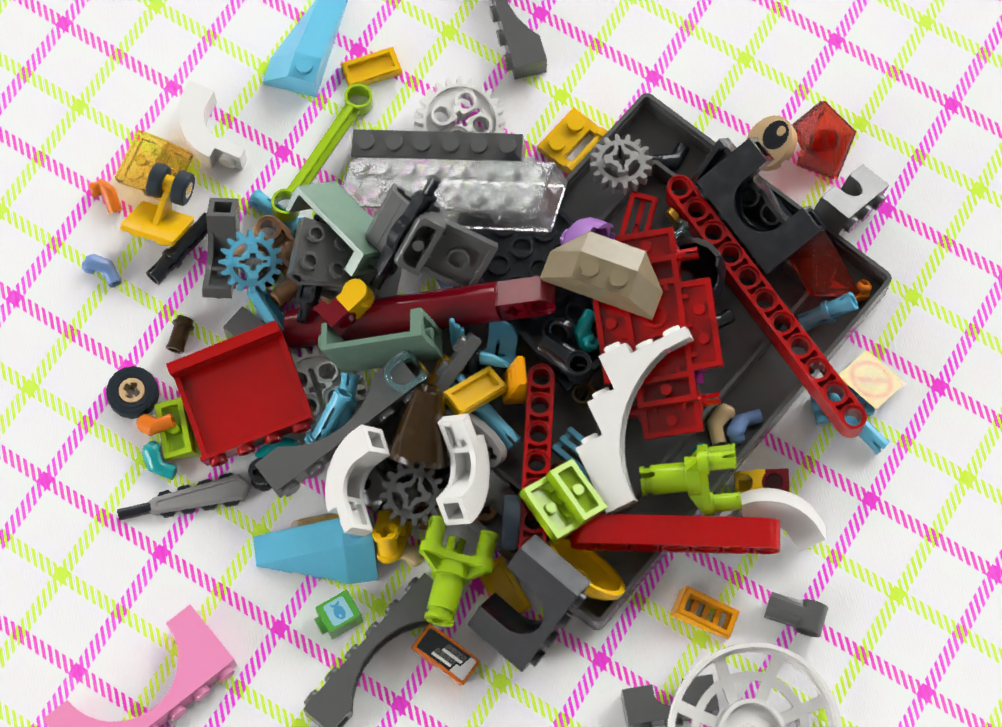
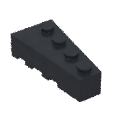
[691,138,792,230]

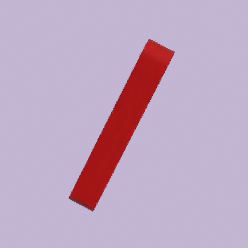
[518,363,555,550]
[570,514,781,554]

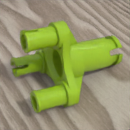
[639,443,742,516]
[418,515,499,627]

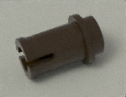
[166,315,195,354]

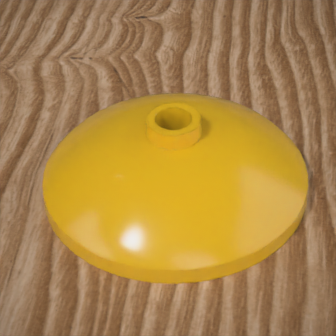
[547,536,625,601]

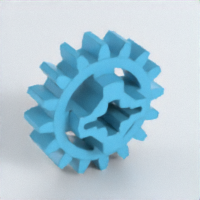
[218,230,283,293]

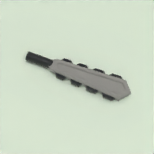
[117,473,253,521]

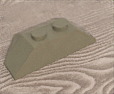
[540,231,663,320]

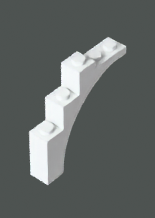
[576,325,694,514]

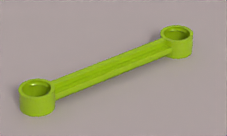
[271,84,373,222]

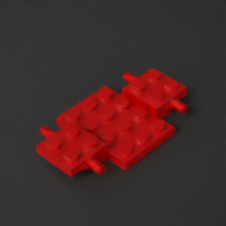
[592,227,724,441]

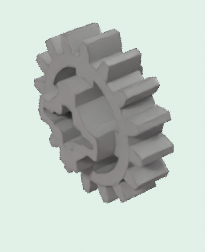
[590,134,652,195]

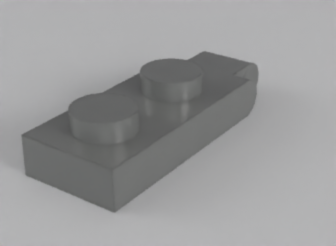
[432,331,482,392]

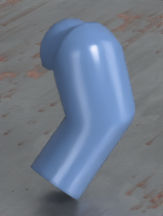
[81,254,122,288]
[727,408,763,445]

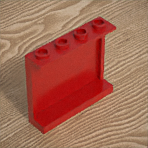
[166,320,317,467]

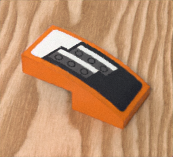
[411,624,481,685]

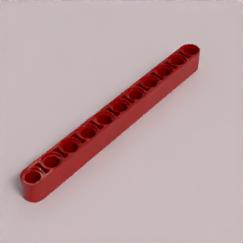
[665,175,867,438]

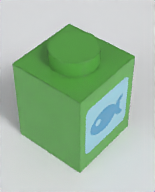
[314,589,363,640]

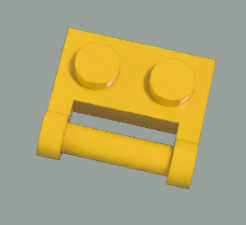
[537,107,608,175]

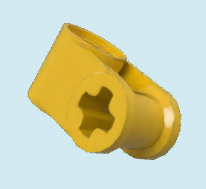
[372,510,412,563]

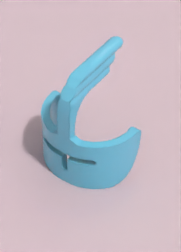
[449,318,518,368]

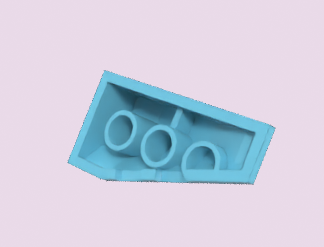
[263,0,348,98]
[253,514,379,584]

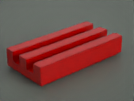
[619,191,659,236]

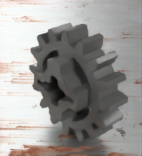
[379,464,444,528]

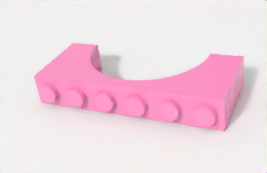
[43,605,237,727]

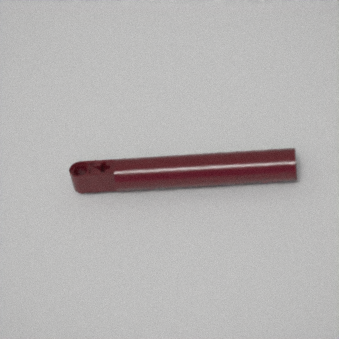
[284,276,557,349]

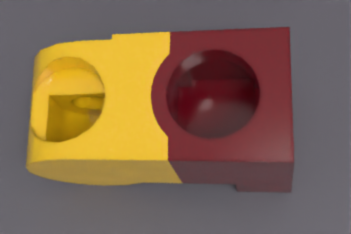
[314,278,374,336]
[734,468,790,494]

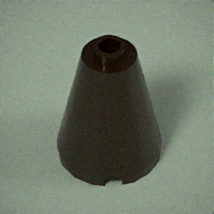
[388,383,447,469]

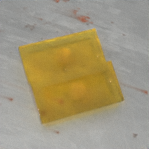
[115,129,193,201]

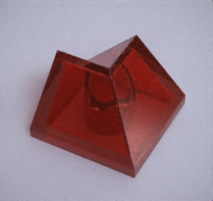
[792,101,857,179]
[789,232,860,296]

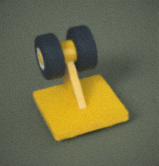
[120,163,195,246]

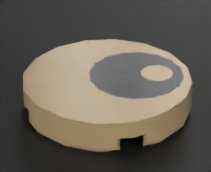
[746,115,797,172]

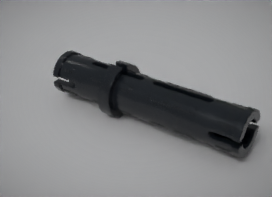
[146,212,208,285]

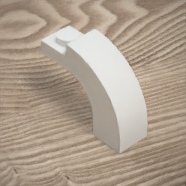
[178,80,248,170]
[436,414,490,525]
[325,424,390,537]
[718,488,826,552]

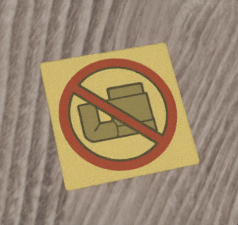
[839,350,904,409]

